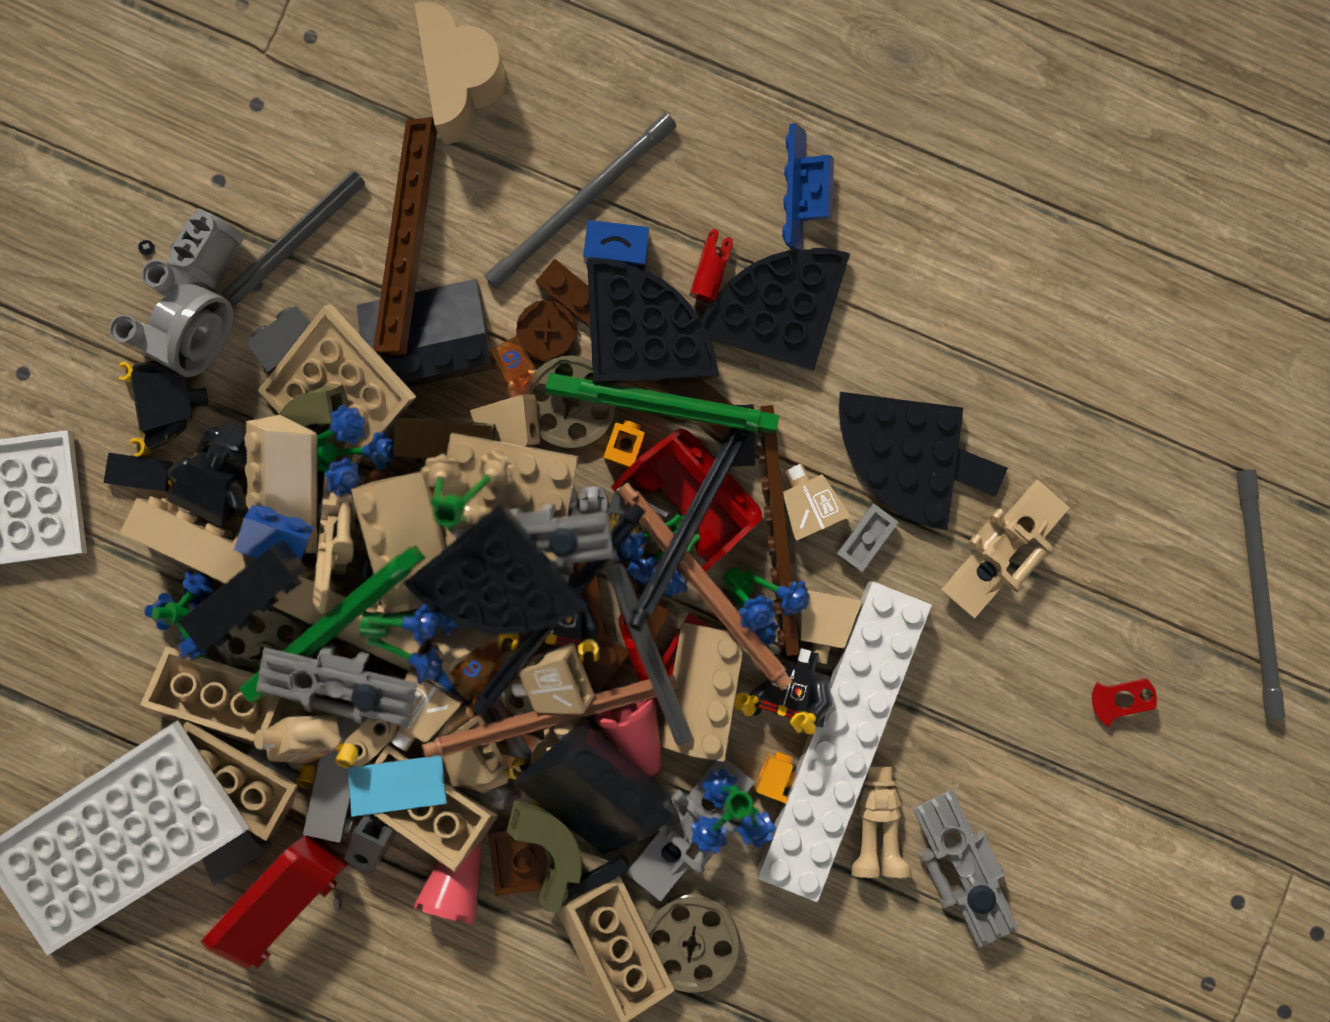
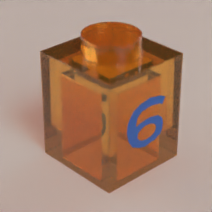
[490,336,535,388]
[450,647,500,701]

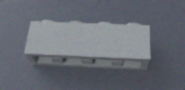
[303,713,369,843]

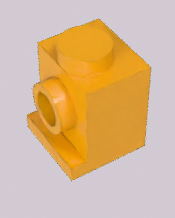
[603,420,645,468]
[754,751,796,803]

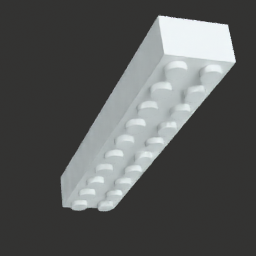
[756,581,932,902]

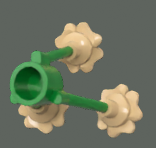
[421,451,515,531]

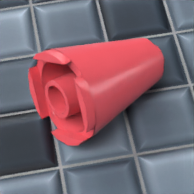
[594,698,663,778]
[414,844,482,925]

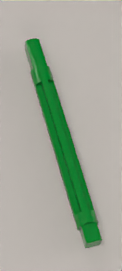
[545,373,779,434]
[240,545,426,703]

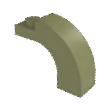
[279,385,348,477]
[507,801,581,913]

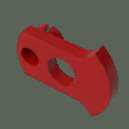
[1092,678,1157,727]

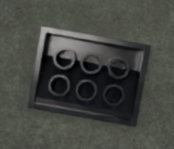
[357,279,496,388]
[514,721,675,854]

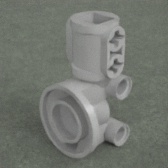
[109,208,245,377]

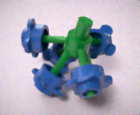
[144,569,215,661]

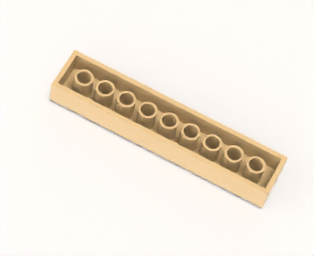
[120,496,430,671]

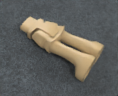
[852,766,911,878]

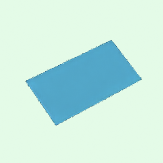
[348,755,446,816]

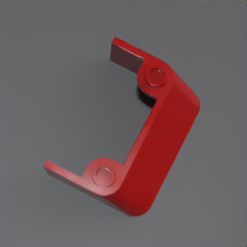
[611,428,762,572]
[200,835,349,970]

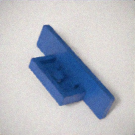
[782,123,834,251]

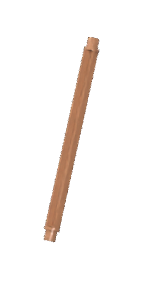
[617,483,793,690]
[423,675,677,759]

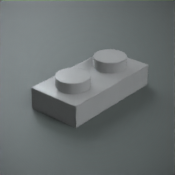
[836,504,899,572]

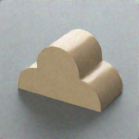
[414,2,506,145]

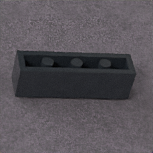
[177,540,308,652]

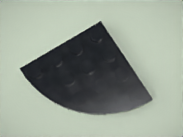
[701,248,850,372]
[587,258,718,383]
[838,392,963,531]
[403,502,587,634]

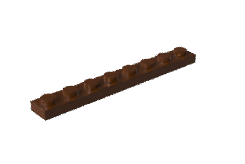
[373,117,437,356]
[535,258,735,437]
[756,405,799,656]

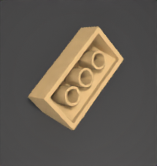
[244,415,317,553]
[351,472,446,613]
[661,622,743,762]
[140,646,284,750]
[183,721,298,841]
[373,744,498,871]
[558,875,675,1022]

